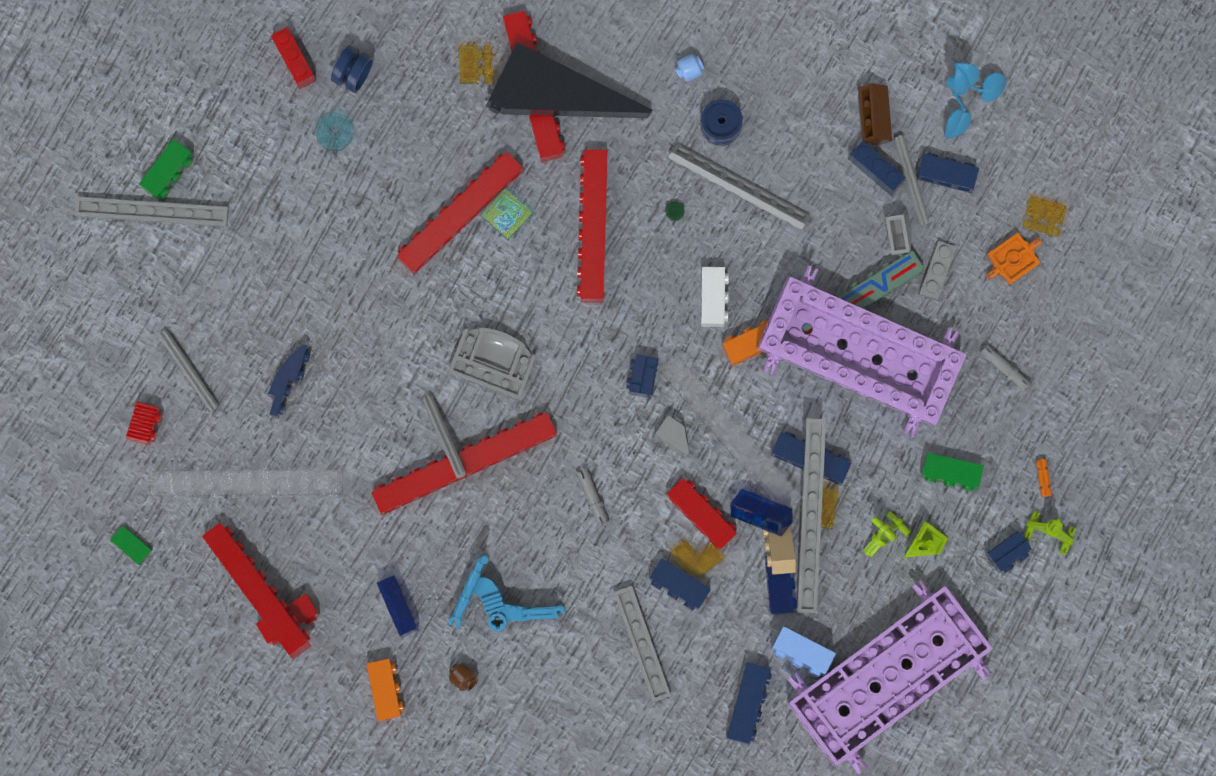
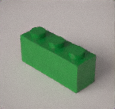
[139,139,194,201]
[921,453,984,492]

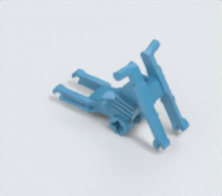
[448,553,565,631]

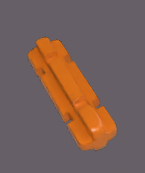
[1036,459,1052,497]

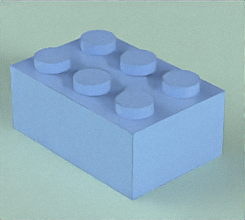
[771,626,836,678]

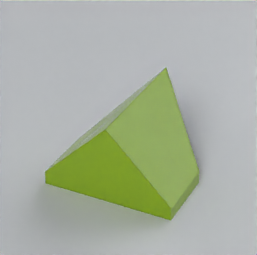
[904,521,948,558]

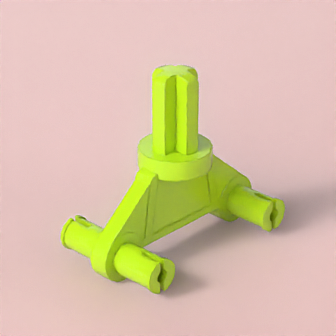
[863,511,911,557]
[1023,511,1077,556]

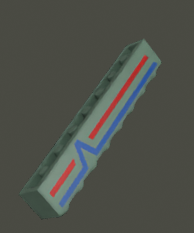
[802,250,925,335]

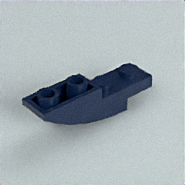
[268,345,311,419]

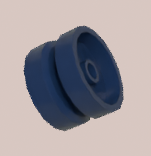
[330,45,374,94]
[700,99,743,146]

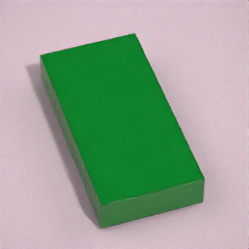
[110,525,152,565]

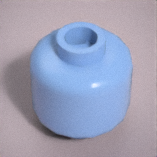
[675,54,704,82]

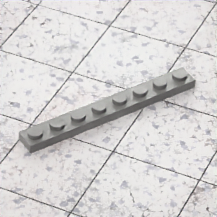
[669,144,810,230]
[75,197,229,227]

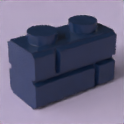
[626,354,659,398]
[985,531,1032,573]

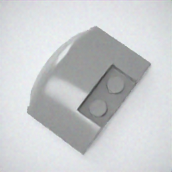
[448,328,536,400]

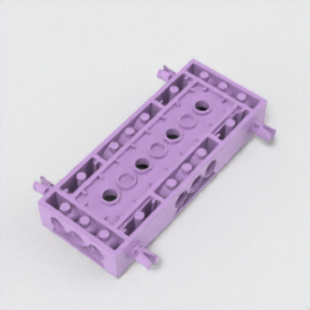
[756,265,967,438]
[787,579,993,774]

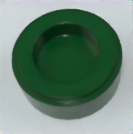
[666,202,685,221]

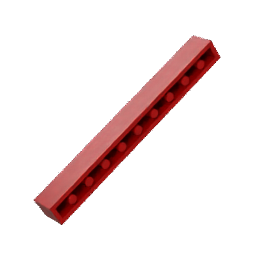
[371,412,557,515]

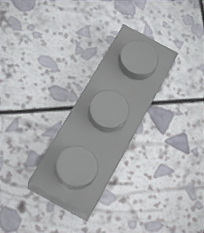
[919,241,956,301]

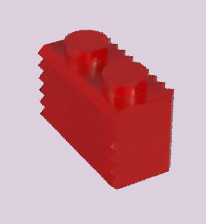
[126,401,163,446]

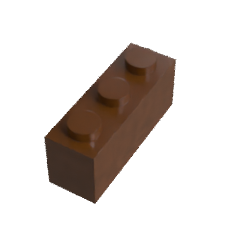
[858,83,892,145]

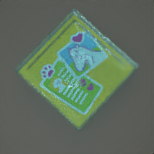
[480,187,534,241]

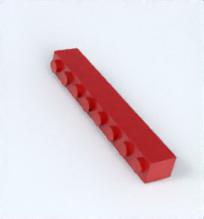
[503,11,566,163]
[577,149,608,303]
[397,152,523,275]
[202,522,312,659]

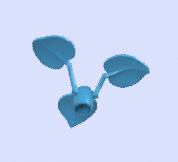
[945,63,1006,139]

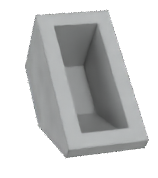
[885,213,912,255]
[655,415,689,458]

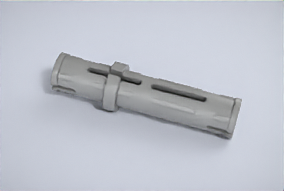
[980,345,1031,392]
[577,469,610,527]

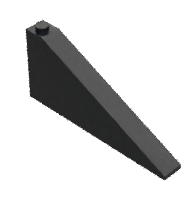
[486,42,653,119]

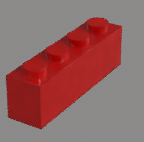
[666,478,737,551]

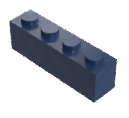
[771,431,851,486]
[726,662,772,745]

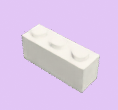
[701,267,729,327]

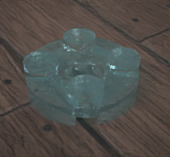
[315,113,353,151]

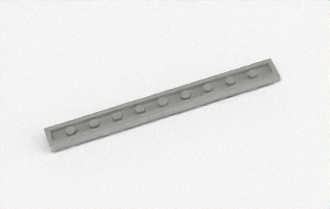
[797,418,826,613]

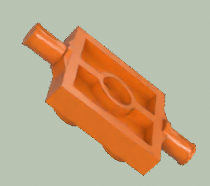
[985,233,1042,286]

